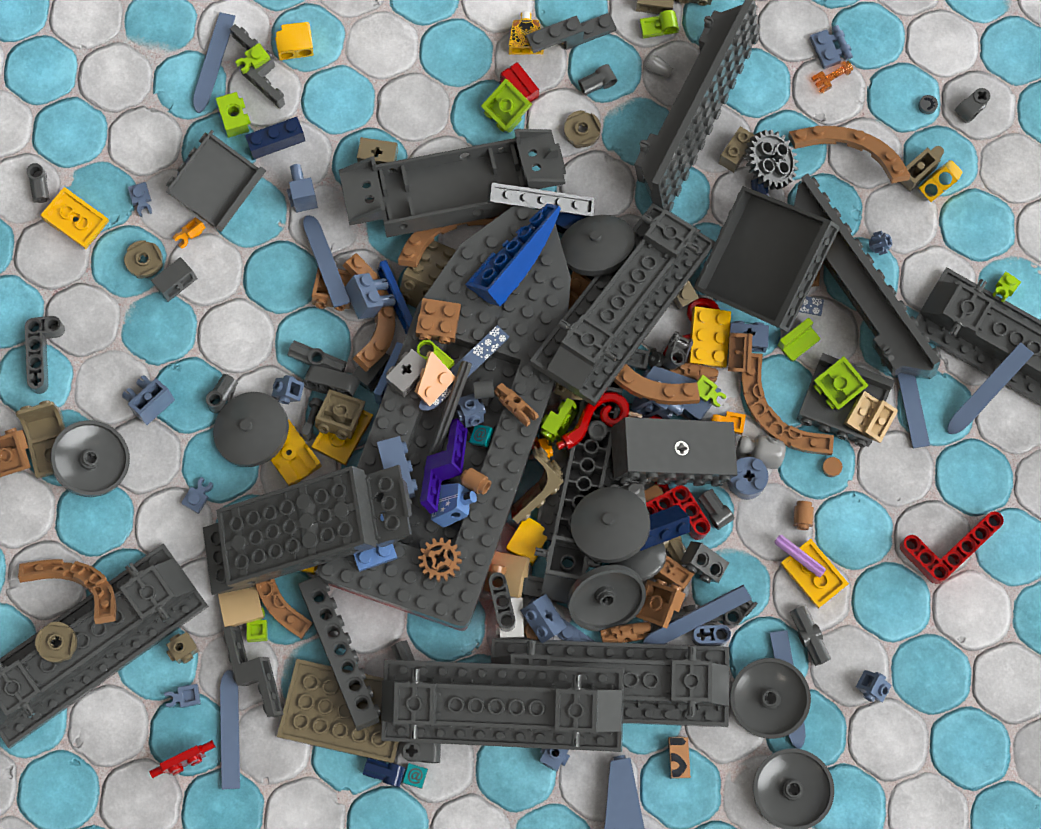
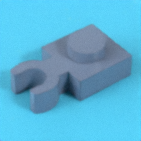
[128,182,152,217]
[181,477,213,514]
[164,684,201,708]

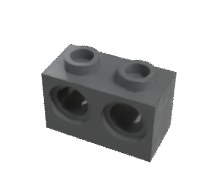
[680,541,729,584]

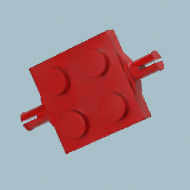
[149,740,216,778]

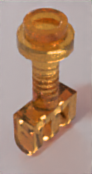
[811,61,853,94]

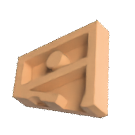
[415,351,456,406]

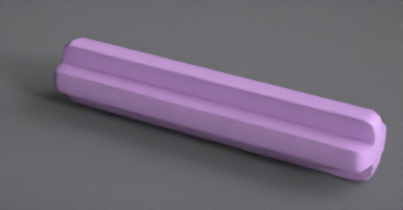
[774,535,826,577]

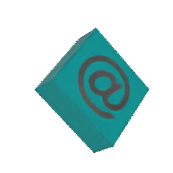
[469,425,494,447]
[403,763,428,789]

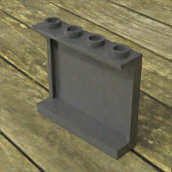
[166,130,267,232]
[797,353,895,447]

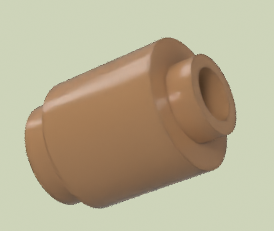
[460,468,491,495]
[793,501,814,530]

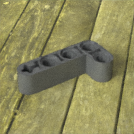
[25,316,65,394]

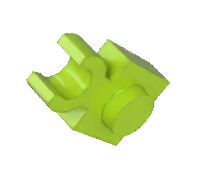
[235,43,271,74]
[992,271,1021,302]
[696,375,726,407]
[247,607,268,643]

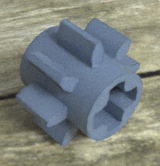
[869,231,892,255]

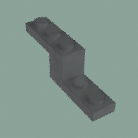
[526,13,616,53]
[230,24,285,109]
[223,626,284,717]

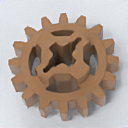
[418,537,462,582]

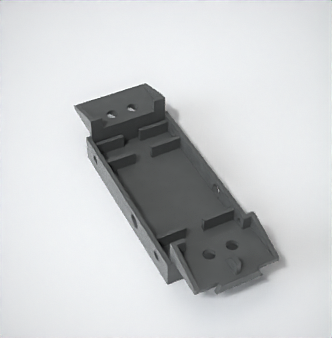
[339,129,566,238]
[203,465,412,595]

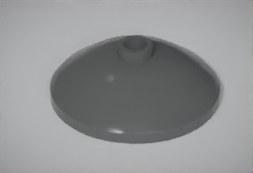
[609,543,667,581]

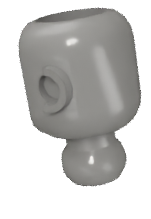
[737,435,786,469]

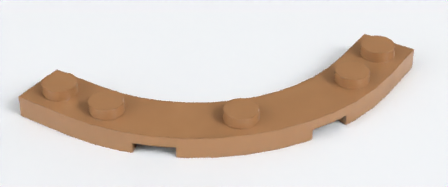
[788,126,910,184]
[398,216,499,268]
[342,253,395,372]
[741,353,834,455]
[614,364,700,405]
[18,559,116,624]
[256,578,313,640]

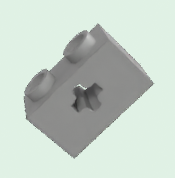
[386,349,427,397]

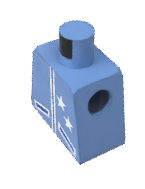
[431,483,477,528]

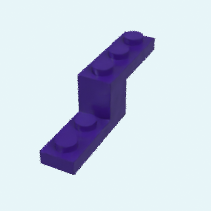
[420,418,468,514]

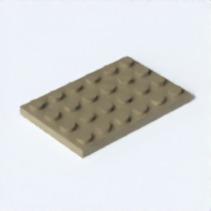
[277,659,399,764]

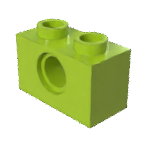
[216,92,251,138]

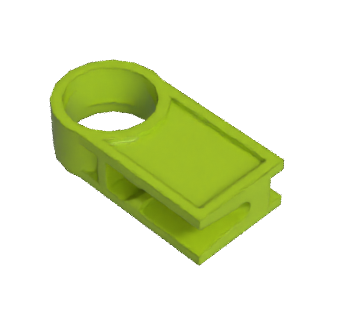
[417,340,455,370]

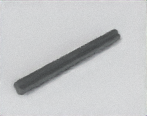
[423,361,472,471]

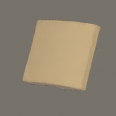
[844,391,898,443]
[484,551,530,598]
[218,584,264,628]

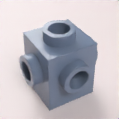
[272,375,304,404]
[456,393,486,428]
[856,670,892,703]
[540,748,570,772]

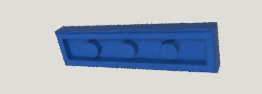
[377,260,413,334]

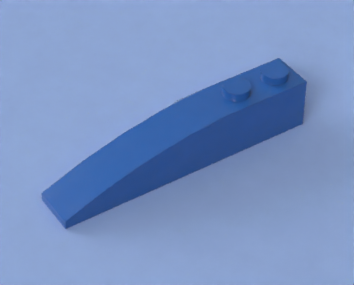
[465,203,561,306]

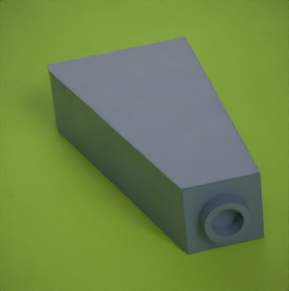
[643,366,721,421]
[604,755,645,829]

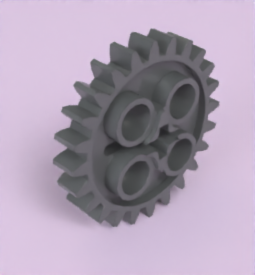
[744,130,799,190]

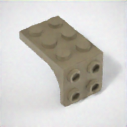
[400,241,456,308]
[15,400,65,479]
[511,445,564,524]

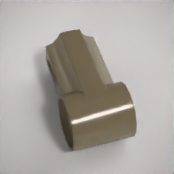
[663,536,686,565]

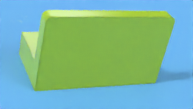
[777,317,821,362]

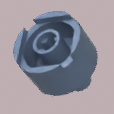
[727,457,769,500]

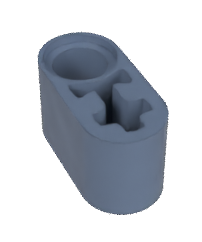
[692,625,731,646]

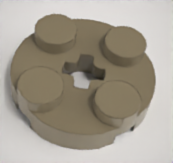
[564,110,601,148]
[124,240,163,279]
[35,622,77,663]

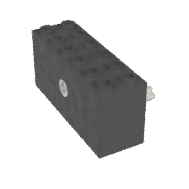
[611,417,738,487]

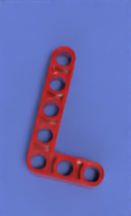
[646,485,710,540]
[900,511,1004,584]

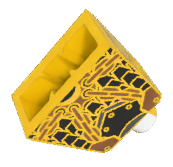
[509,11,544,55]

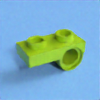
[640,10,679,38]

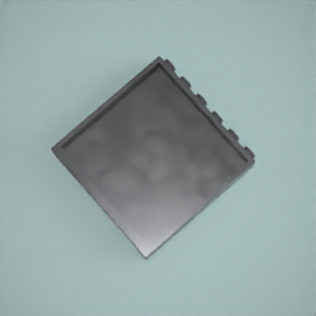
[693,186,840,332]

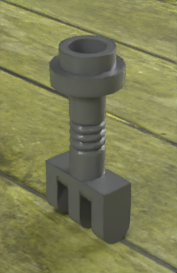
[302,398,323,442]

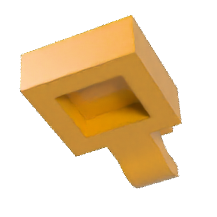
[172,217,206,249]
[711,411,746,435]
[534,437,553,459]

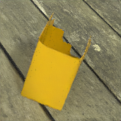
[275,22,314,60]
[919,160,963,202]
[506,518,547,566]

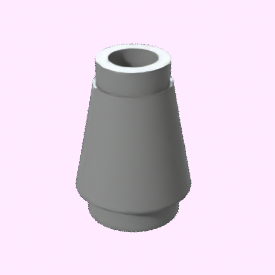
[645,54,673,78]

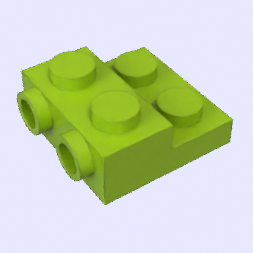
[481,79,533,133]
[813,356,869,410]
[540,398,579,442]

